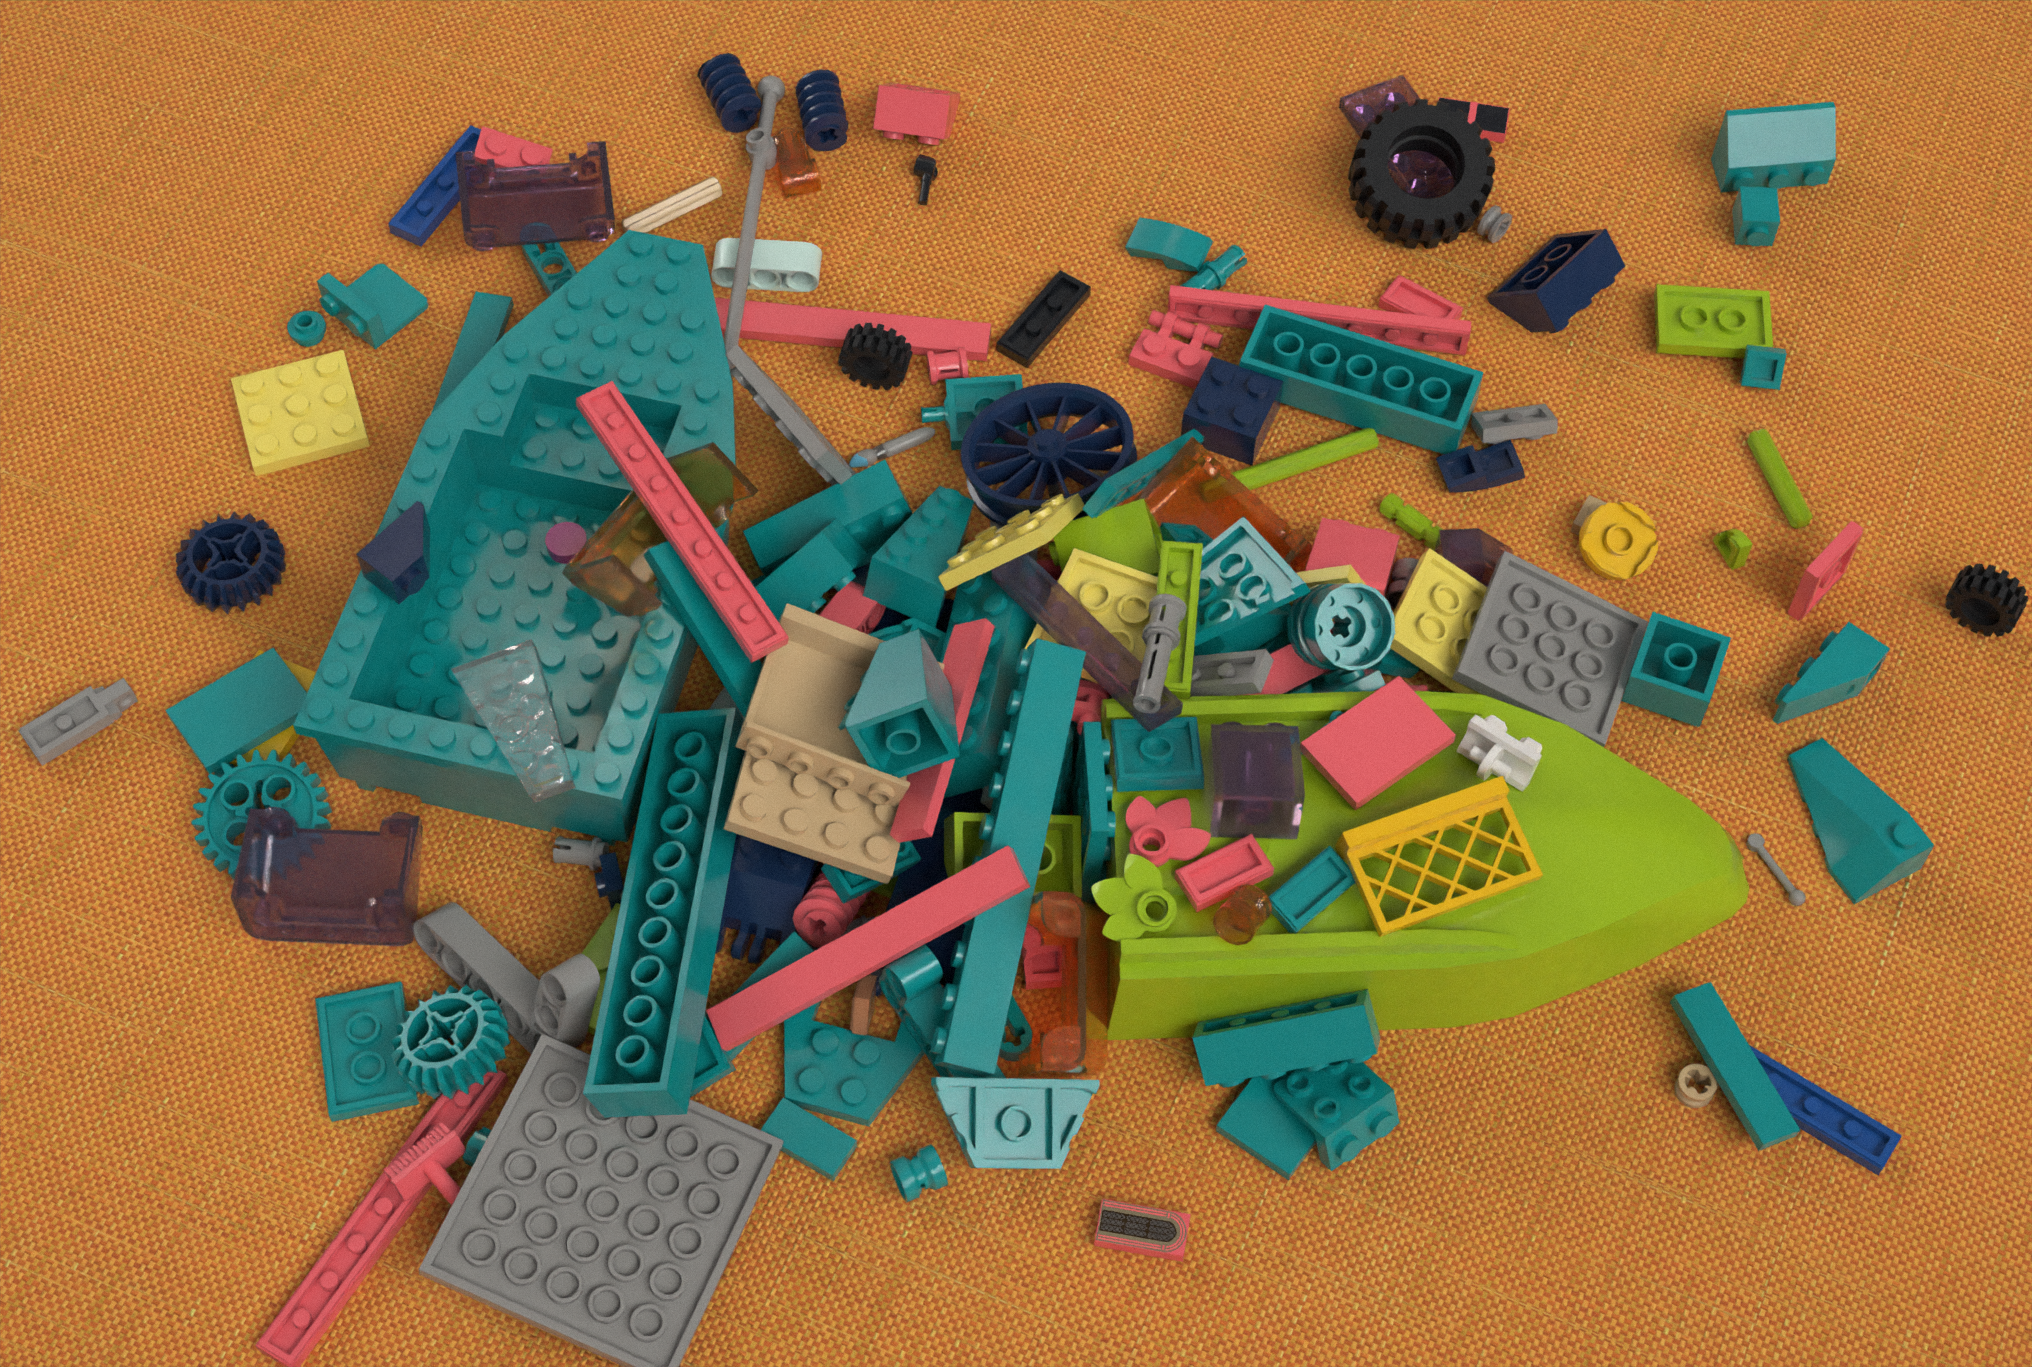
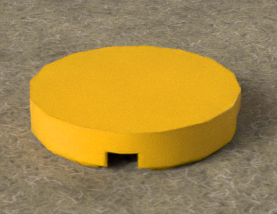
[1579,502,1658,581]

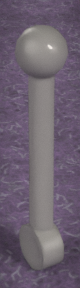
[1746,833,1806,906]

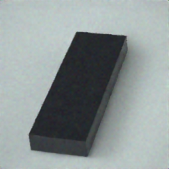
[996,270,1091,368]

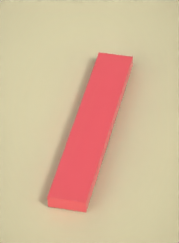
[890,618,995,843]

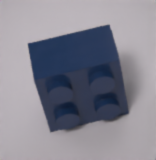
[1181,357,1283,466]

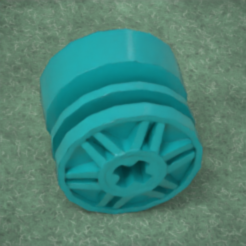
[1287,583,1395,670]

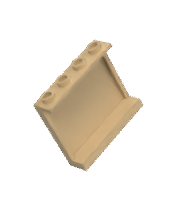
[735,603,945,808]

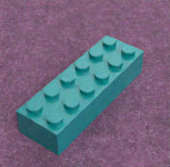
[1239,304,1484,455]
[940,554,1053,798]

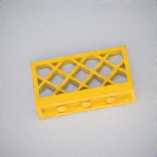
[1335,776,1543,937]

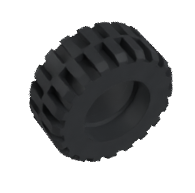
[1348,99,1495,249]

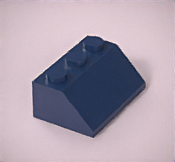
[1487,229,1625,333]

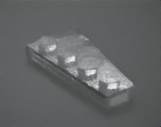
[451,639,576,803]

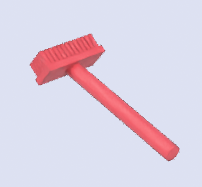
[383,1123,466,1206]

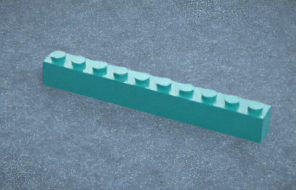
[931,638,1086,1077]

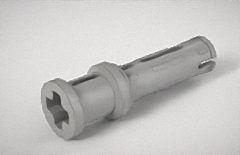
[1133,594,1187,714]

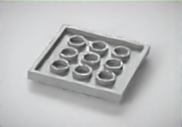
[725,344,856,486]
[1452,551,1648,747]

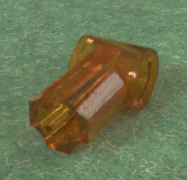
[772,127,821,198]

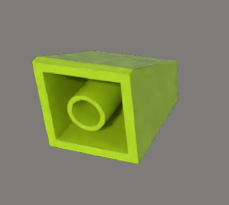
[1049,498,1163,582]

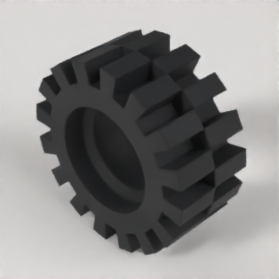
[838,323,912,390]
[1945,564,2028,637]

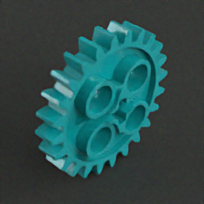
[192,750,332,884]

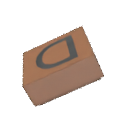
[850,975,877,1036]

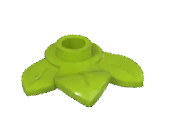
[1091,854,1177,942]

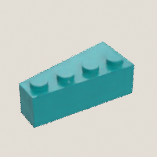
[863,486,974,628]

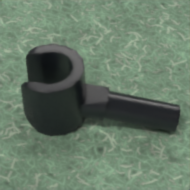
[914,154,938,206]

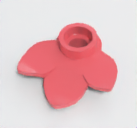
[1125,796,1211,867]

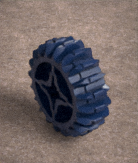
[176,511,286,614]

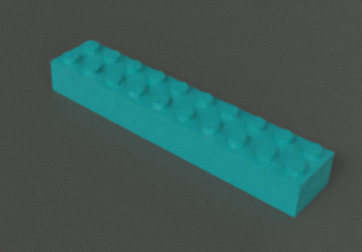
[583,707,745,1118]

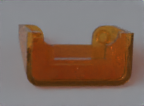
[1133,436,1313,570]
[1019,891,1108,1078]

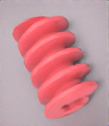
[793,871,871,948]

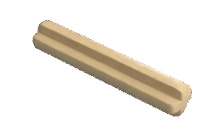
[621,177,723,233]

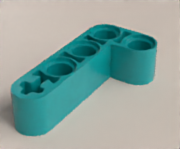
[879,944,1006,1078]

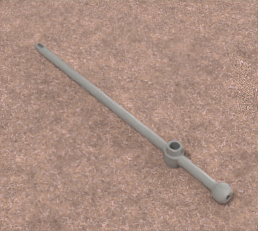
[723,75,785,382]

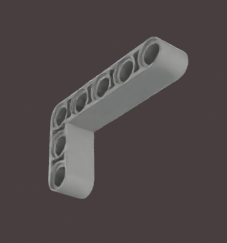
[413,902,600,1054]

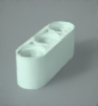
[711,238,822,292]

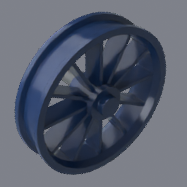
[961,383,1138,526]

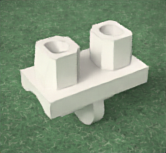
[1457,715,1542,792]

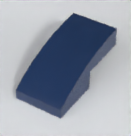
[1436,439,1525,493]

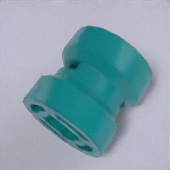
[890,1144,948,1203]

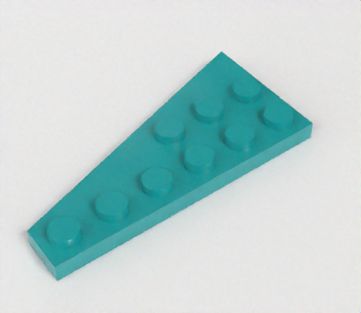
[1079,516,1311,701]

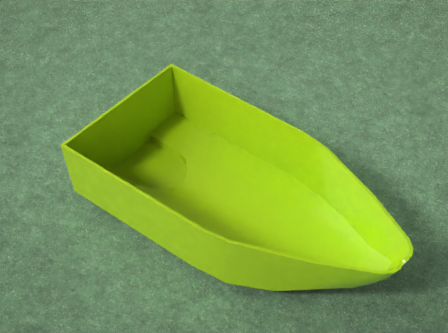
[1098,691,1749,1040]

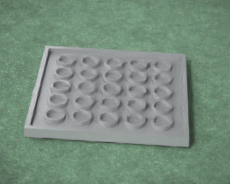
[419,1034,784,1367]

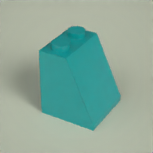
[845,629,960,778]

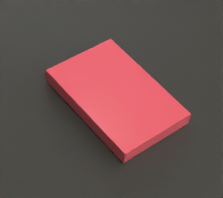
[1299,676,1456,811]

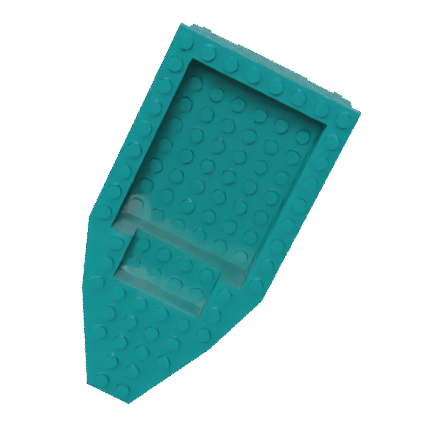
[293,230,737,847]

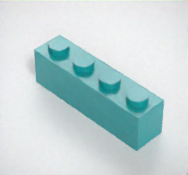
[1192,989,1381,1088]

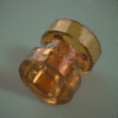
[1213,884,1272,945]

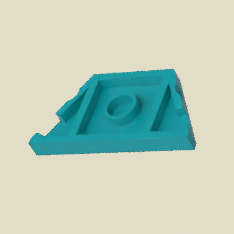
[931,1077,1100,1169]

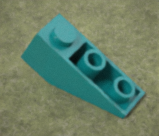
[1772,622,1890,724]

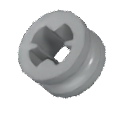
[1477,205,1512,243]

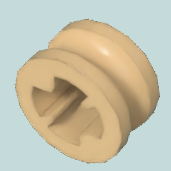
[1674,1064,1718,1108]

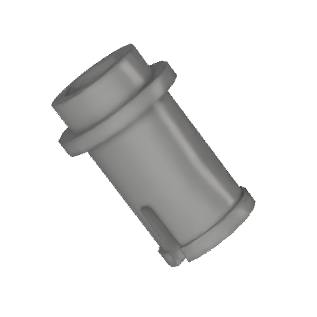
[553,836,609,871]

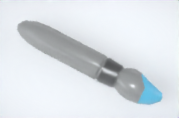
[849,427,935,468]

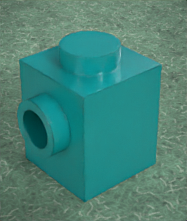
[1732,186,1780,246]

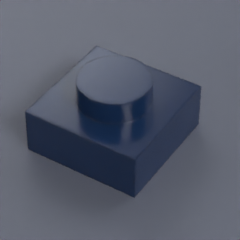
[594,852,624,910]

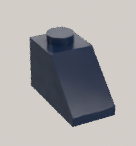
[356,501,430,604]

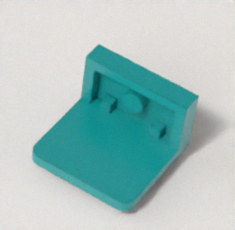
[317,264,429,350]
[1273,1060,1400,1171]

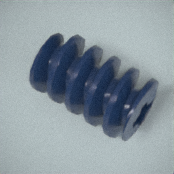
[697,53,761,133]
[795,69,848,151]

